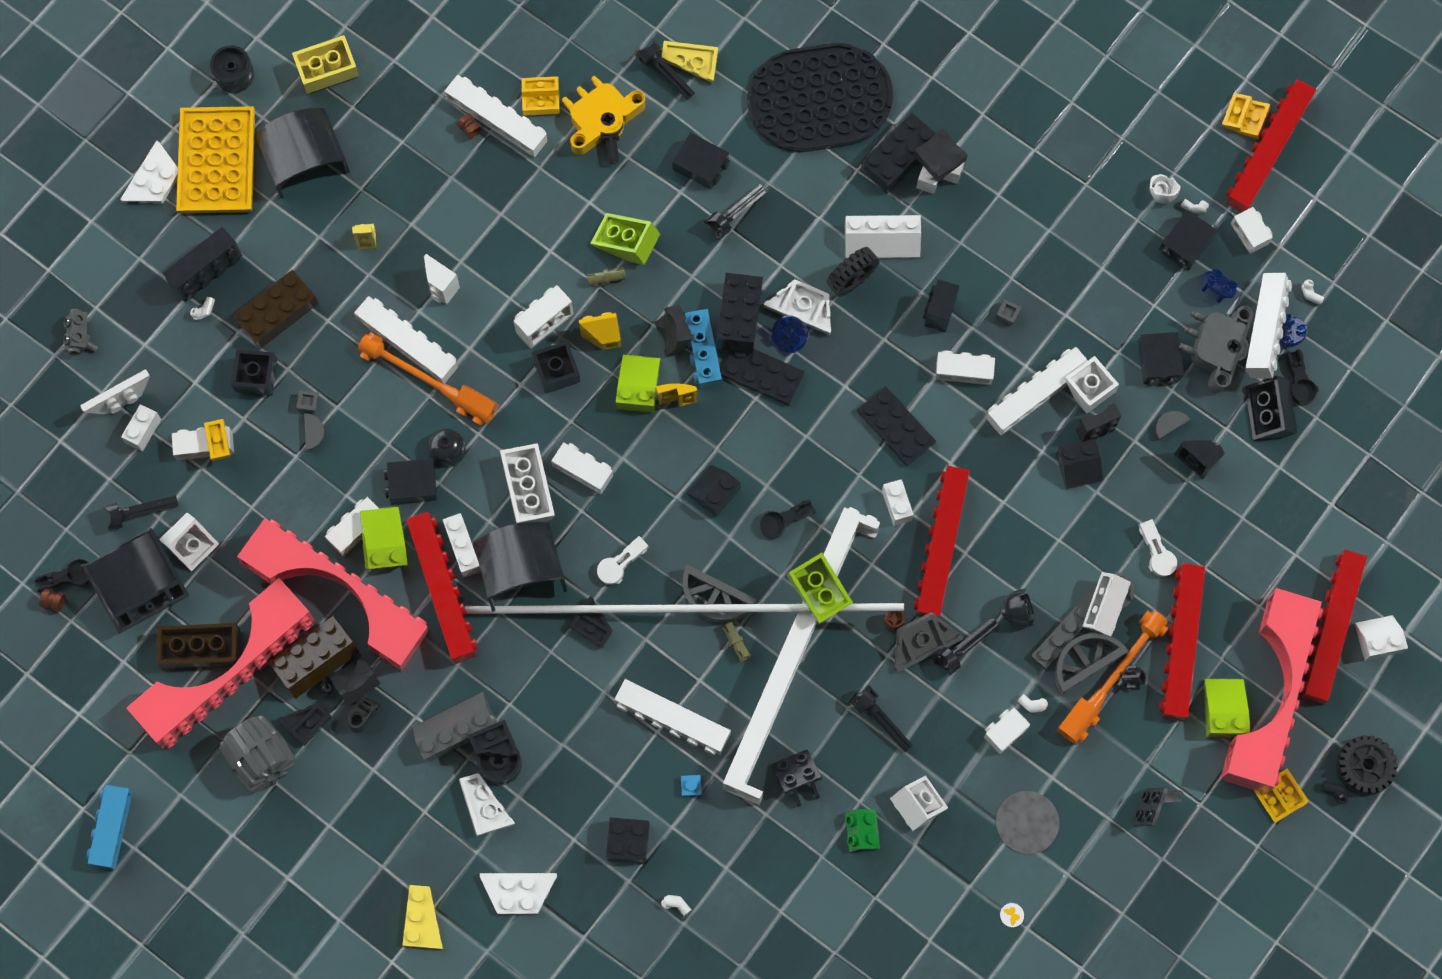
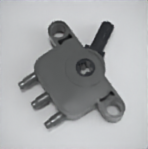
[1179,306,1253,393]

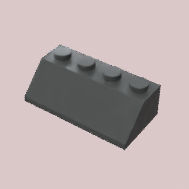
[413,692,497,762]

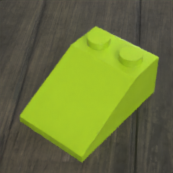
[590,213,660,265]
[616,355,660,413]
[360,507,407,569]
[787,553,853,624]
[1204,679,1250,738]

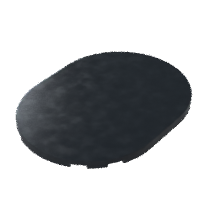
[747,43,893,152]

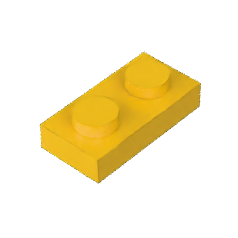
[204,419,231,461]

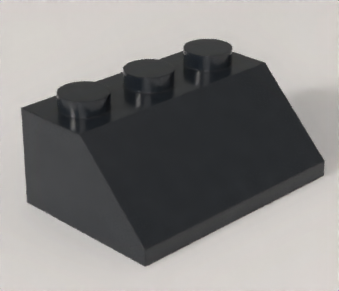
[1245,376,1298,441]

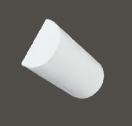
[500,443,555,523]

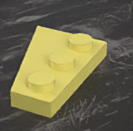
[661,41,718,84]
[403,885,443,950]

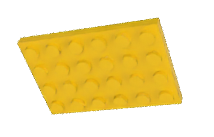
[176,106,255,214]

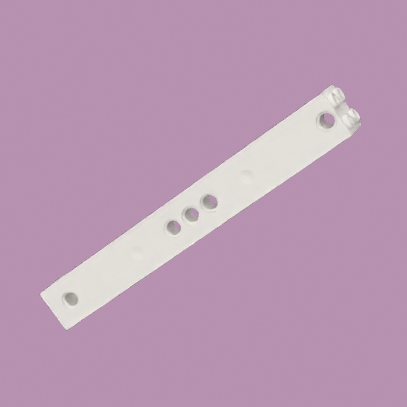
[723,507,880,805]

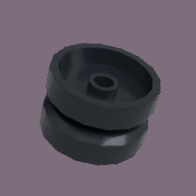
[210,45,254,93]
[477,751,522,786]

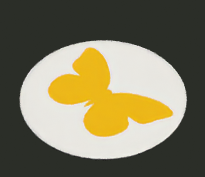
[1000,903,1024,927]

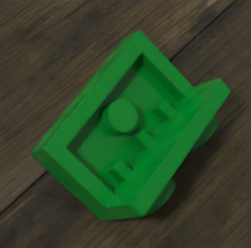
[845,809,880,852]

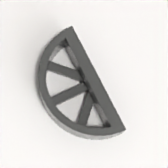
[683,564,756,624]
[1055,633,1129,695]

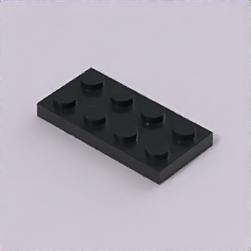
[721,349,805,406]
[857,386,936,466]

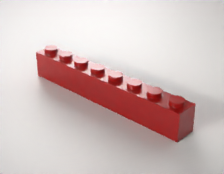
[1226,79,1316,212]
[913,465,970,618]
[406,512,478,664]
[1301,549,1367,705]
[1159,563,1205,721]

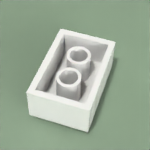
[514,285,574,349]

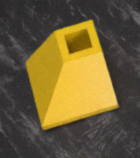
[579,312,622,350]

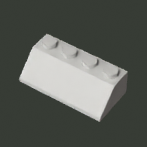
[845,215,921,259]

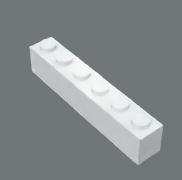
[444,75,547,158]
[1246,273,1292,378]
[354,296,458,384]
[986,347,1088,436]
[614,679,731,755]

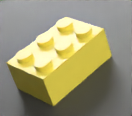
[292,35,359,94]

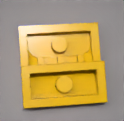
[522,77,560,116]
[1222,93,1271,139]
[656,384,697,407]
[1254,768,1309,823]

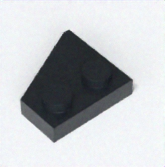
[569,596,613,648]
[277,703,332,746]
[468,720,520,757]

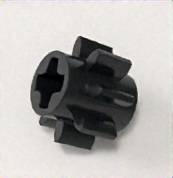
[1122,665,1146,690]

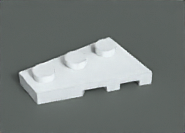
[459,773,515,836]

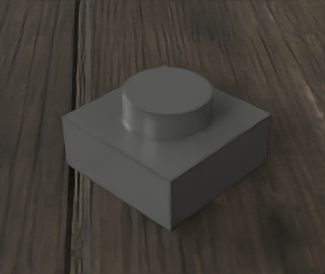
[996,299,1021,325]
[296,390,319,413]

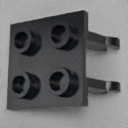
[771,750,822,807]
[1133,787,1183,827]

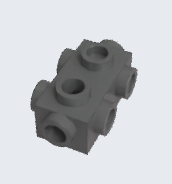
[63,309,98,355]

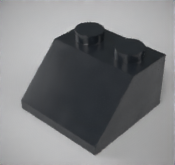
[1056,439,1103,490]
[1174,440,1225,479]
[687,465,741,517]

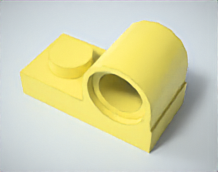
[352,224,376,250]

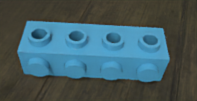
[685,309,722,389]
[86,785,133,870]

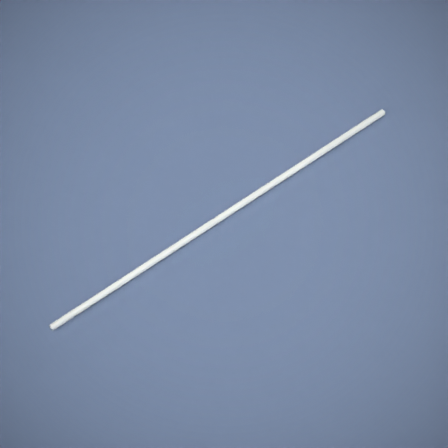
[465,603,904,614]

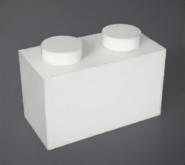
[1231,207,1273,254]
[121,404,161,452]
[882,479,913,526]
[984,708,1030,754]

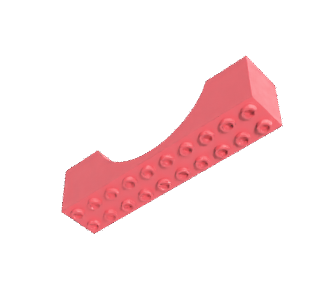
[237,519,428,671]
[127,578,315,750]
[1220,588,1323,794]

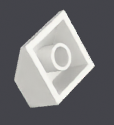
[424,254,460,305]
[1065,356,1119,414]
[159,513,219,571]
[1354,615,1408,661]
[890,775,948,831]

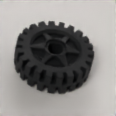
[826,247,880,297]
[1336,735,1398,795]

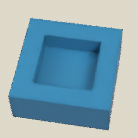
[681,775,702,797]

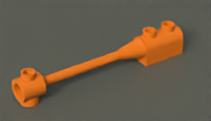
[358,331,500,425]
[1056,610,1168,744]

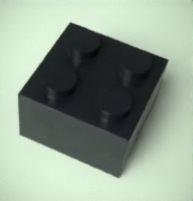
[923,279,960,332]
[531,341,581,393]
[231,349,278,396]
[606,817,650,864]

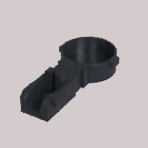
[1286,349,1319,406]
[760,500,816,539]
[34,558,90,592]

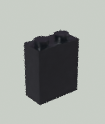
[672,132,730,189]
[1159,210,1218,270]
[1138,332,1184,385]
[384,458,437,505]

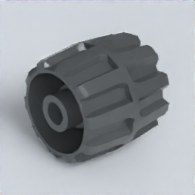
[220,716,295,792]

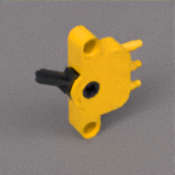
[562,76,646,164]

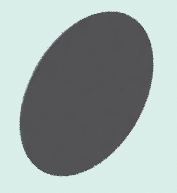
[996,791,1059,854]

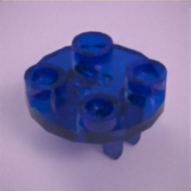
[1201,268,1238,304]
[1279,314,1308,350]
[771,315,809,353]

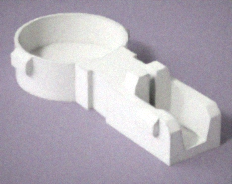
[1139,519,1177,577]
[597,536,649,585]

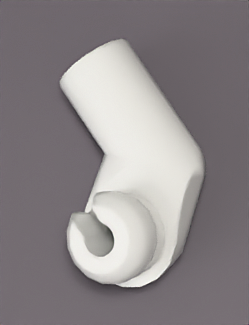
[1180,199,1209,215]
[1301,280,1324,305]
[190,297,215,320]
[1018,694,1048,713]
[661,895,691,916]

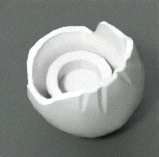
[1150,174,1180,204]

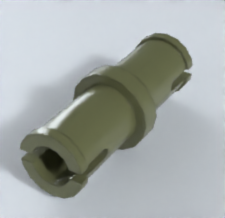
[587,267,626,286]
[722,622,751,662]

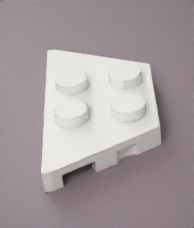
[120,141,178,204]
[764,279,831,335]
[80,369,150,415]
[480,873,557,915]

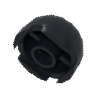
[428,428,466,468]
[1001,588,1035,628]

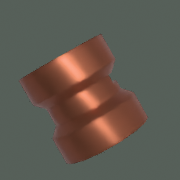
[457,113,483,139]
[39,589,66,612]
[884,611,904,632]

